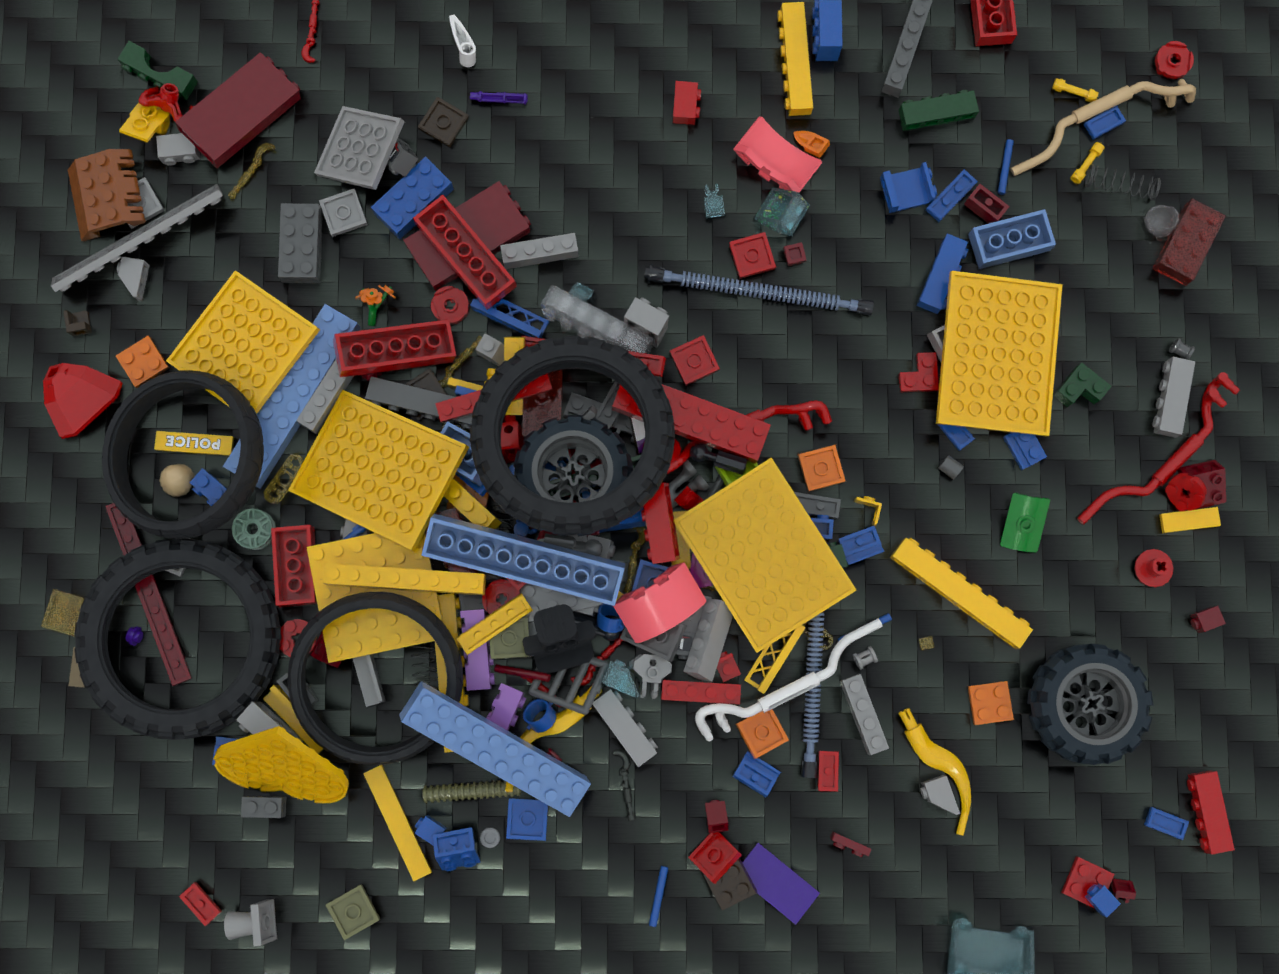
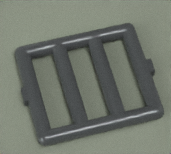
[528,657,609,715]

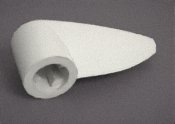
[449,15,476,67]

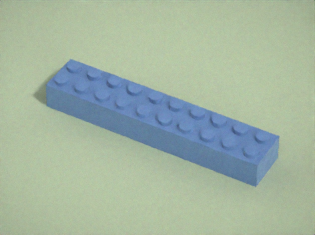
[223,304,361,489]
[421,514,625,606]
[399,681,591,817]

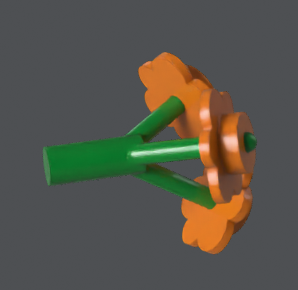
[355,285,396,326]

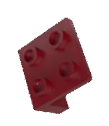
[1178,460,1226,510]

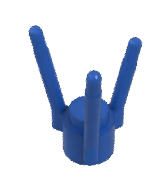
[513,520,537,537]

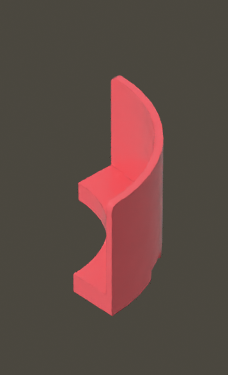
[733,117,822,196]
[613,562,706,643]

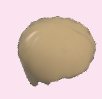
[159,464,195,497]

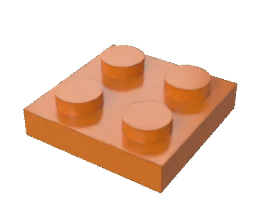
[116,336,169,388]
[798,445,845,492]
[968,681,1014,725]
[736,709,789,759]

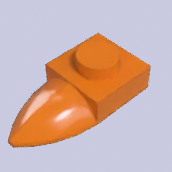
[793,131,830,158]

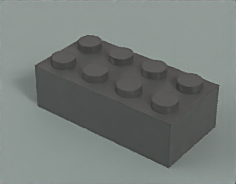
[278,203,323,283]

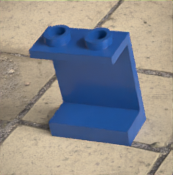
[880,162,937,213]

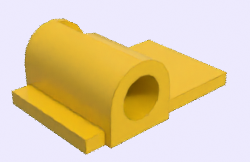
[119,103,170,143]

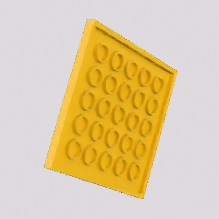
[166,270,320,414]
[307,532,443,663]

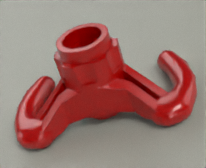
[138,83,194,122]

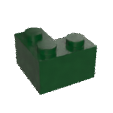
[1053,362,1112,407]

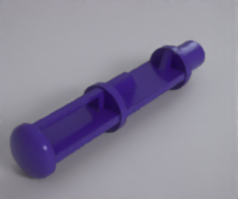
[470,91,528,104]

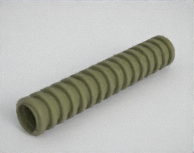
[423,780,521,803]

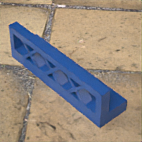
[470,298,549,338]

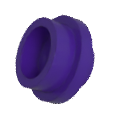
[126,626,143,646]

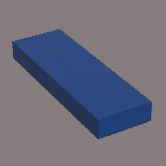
[926,169,978,222]

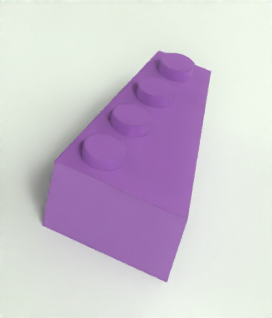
[460,609,495,691]
[486,683,527,731]

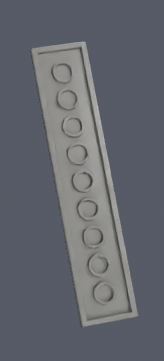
[51,184,223,292]

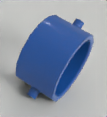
[597,603,625,633]
[523,699,557,733]

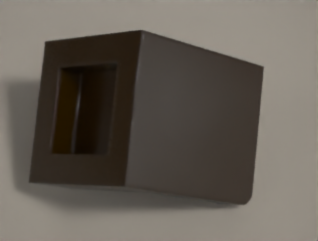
[63,310,92,337]

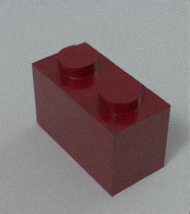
[964,184,1010,224]

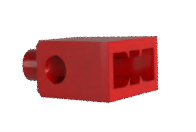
[501,415,524,463]

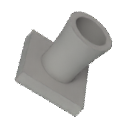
[224,899,277,946]

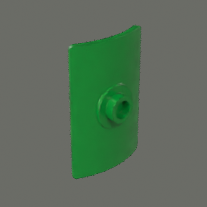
[1000,493,1050,552]

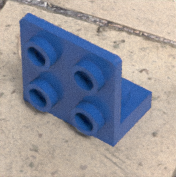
[432,827,480,871]

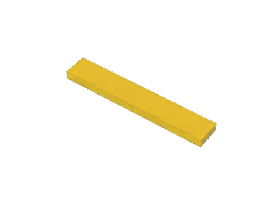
[363,765,432,882]

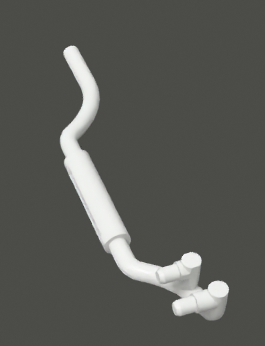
[695,618,883,741]

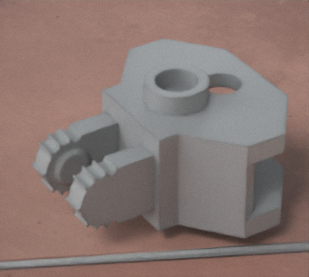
[629,654,672,699]

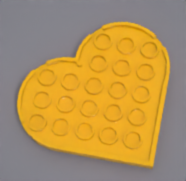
[213,726,349,803]

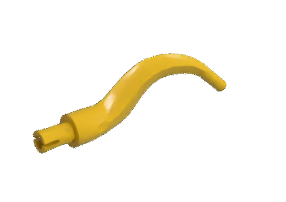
[505,684,603,792]
[898,708,971,836]

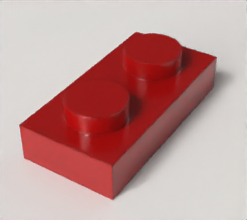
[818,751,839,792]
[179,882,222,926]

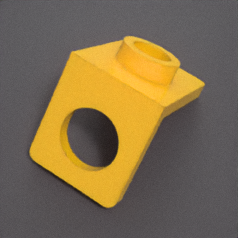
[854,496,882,526]

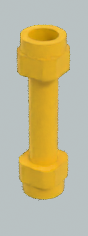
[1052,78,1099,102]
[1070,142,1105,184]

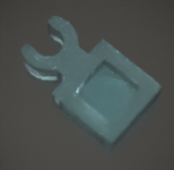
[704,184,725,218]

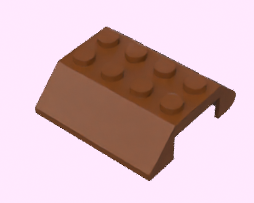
[68,149,146,241]

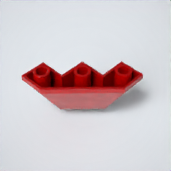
[43,363,123,439]

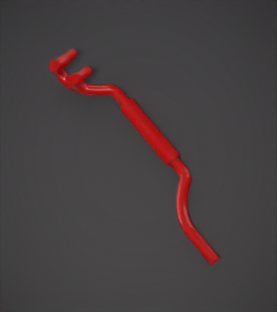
[1077,372,1240,525]
[667,400,832,474]

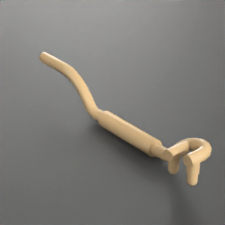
[1010,79,1196,176]

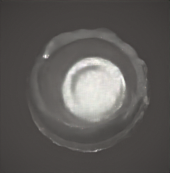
[1144,205,1179,237]

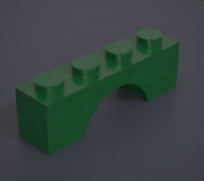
[118,41,198,100]

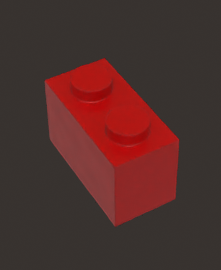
[673,81,701,125]

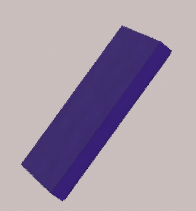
[742,842,820,925]

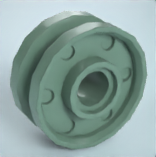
[232,508,276,550]

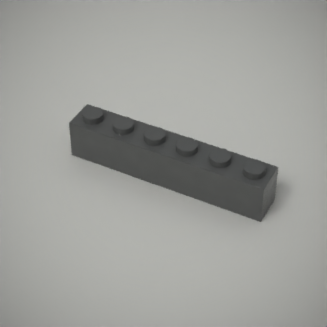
[881,0,933,98]
[365,376,472,430]

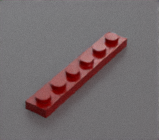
[435,373,553,423]

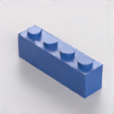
[916,234,969,314]

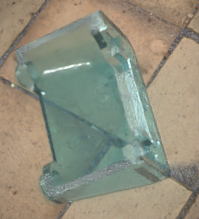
[947,918,1035,974]

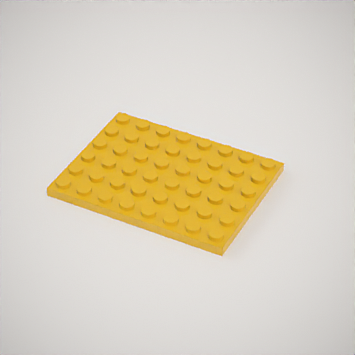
[936,271,1063,436]
[288,390,469,552]
[673,458,857,653]

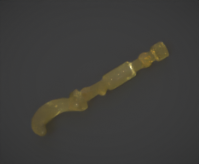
[228,143,275,199]
[439,335,482,388]
[624,527,646,593]

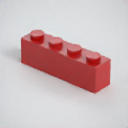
[661,680,741,704]
[1187,770,1235,854]

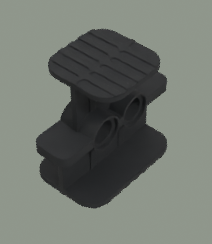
[522,604,596,674]

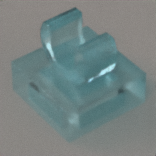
[569,282,593,307]

